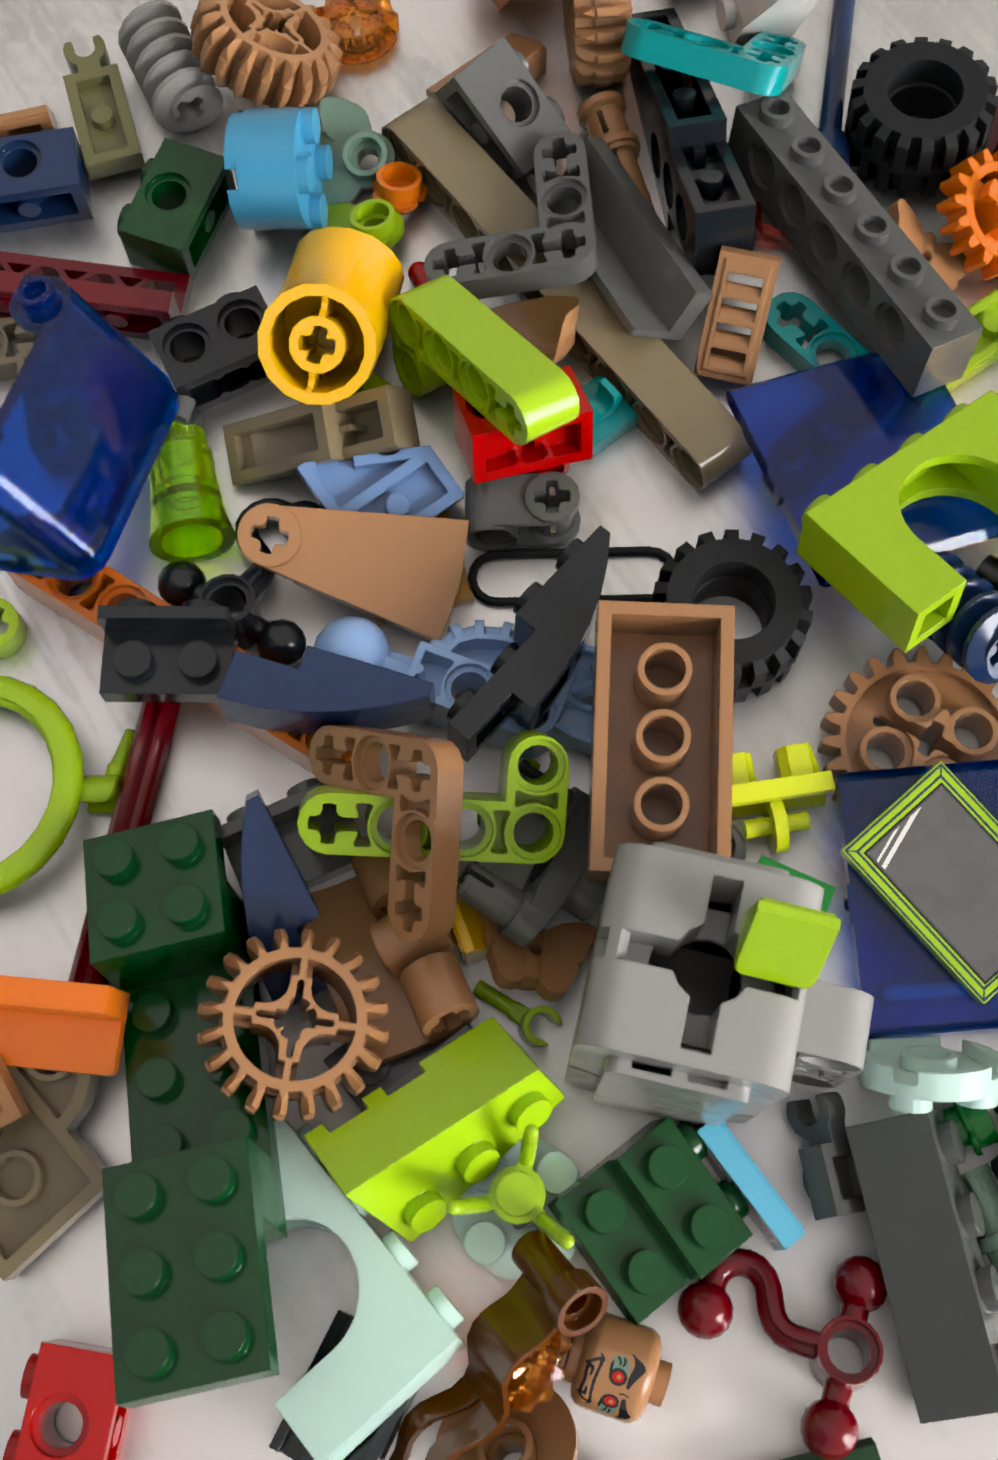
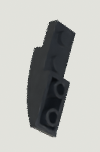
[446,525,610,762]

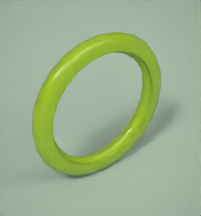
[0,675,84,895]

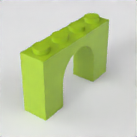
[796,390,998,653]

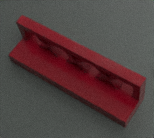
[0,251,193,340]

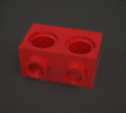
[452,365,593,484]

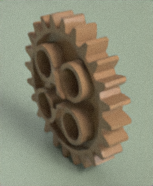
[817,646,998,822]

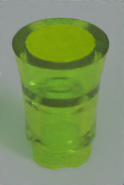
[146,422,236,563]

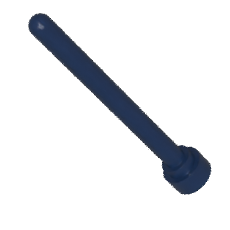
[818,0,855,166]

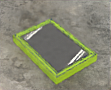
[838,761,998,1005]

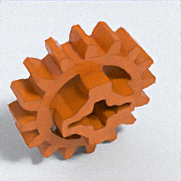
[936,148,998,281]

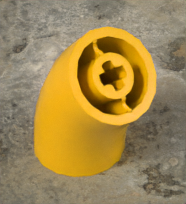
[257,226,404,405]

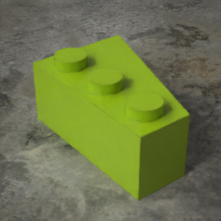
[303,1017,566,1243]

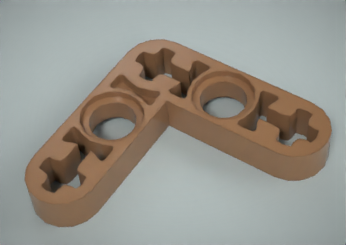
[309,725,464,942]

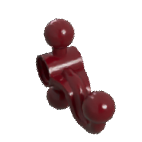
[677,1248,887,1460]

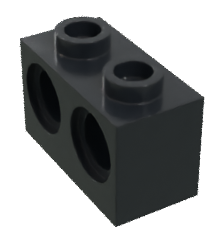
[147,285,270,415]

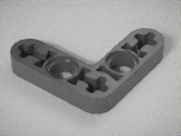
[424,131,598,299]

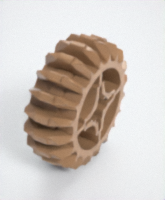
[189,0,343,108]
[562,0,633,88]
[197,928,389,1122]

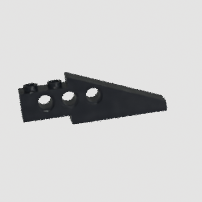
[629,8,756,276]

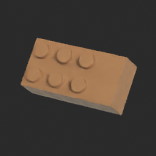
[586,600,735,882]

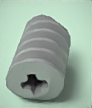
[118,0,223,133]

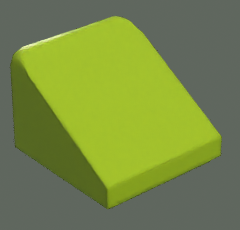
[734,897,841,989]

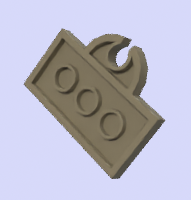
[0,1066,107,1281]

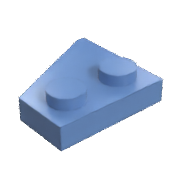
[296,445,465,517]

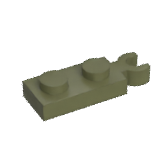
[63,35,145,180]

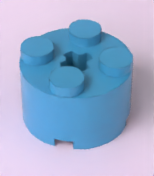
[224,107,333,231]

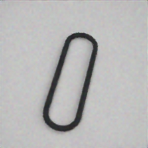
[468,546,674,607]

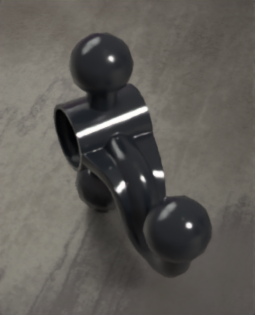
[158,498,322,667]

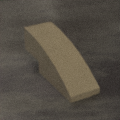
[222,385,420,486]

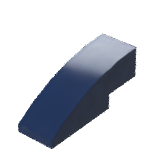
[217,645,436,735]
[241,789,326,1006]

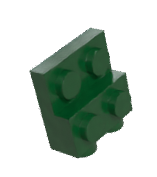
[547,1117,753,1325]

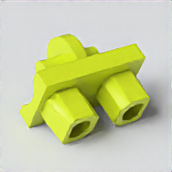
[732,742,835,854]

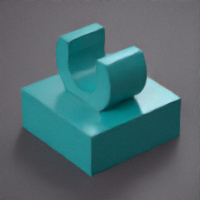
[582,374,638,458]

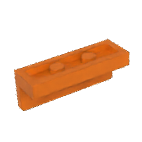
[0,975,130,1077]

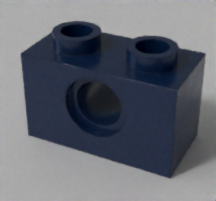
[0,127,93,233]

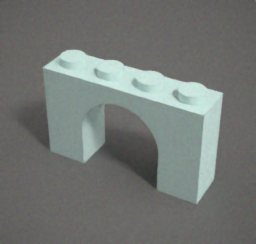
[265,1119,468,1460]

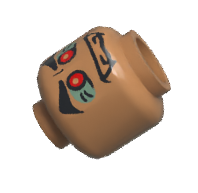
[561,1312,672,1424]

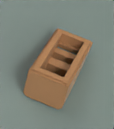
[694,245,781,385]

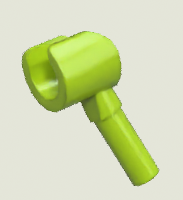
[80,729,135,813]
[472,980,562,1047]

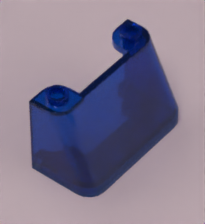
[0,274,180,581]

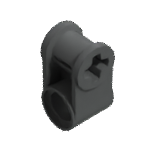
[465,471,581,552]

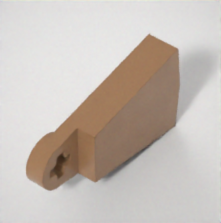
[237,503,469,641]

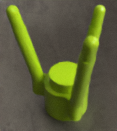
[446,1124,575,1249]

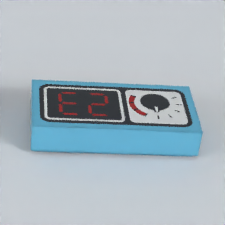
[696,1122,805,1251]

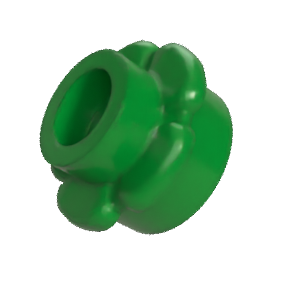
[943,1102,998,1156]

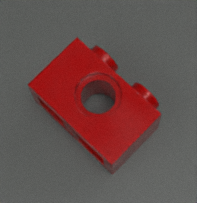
[3,1339,130,1460]

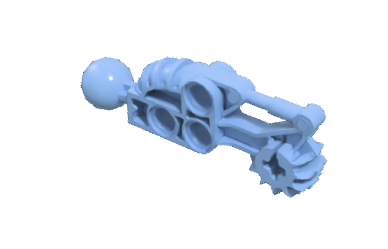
[314,616,594,758]

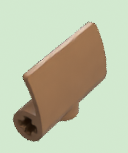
[303,836,479,1065]

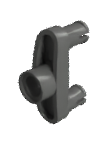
[457,759,608,948]

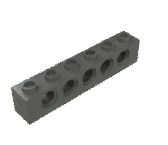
[728,90,984,398]

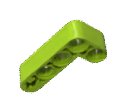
[389,275,580,445]
[297,729,570,864]

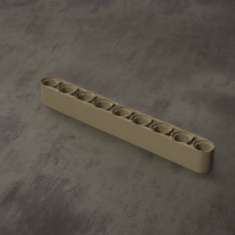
[381,97,751,490]

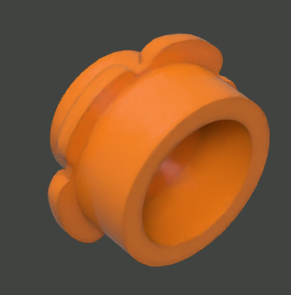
[372,161,427,215]

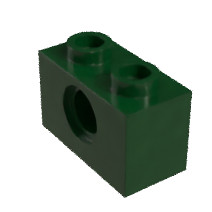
[117,138,236,282]

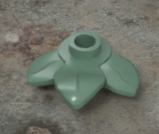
[319,97,396,206]

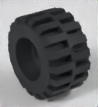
[844,37,998,198]
[651,529,813,703]

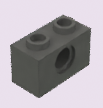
[435,36,571,182]

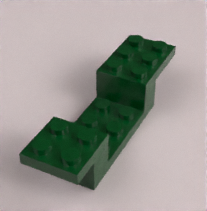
[83,809,288,1409]

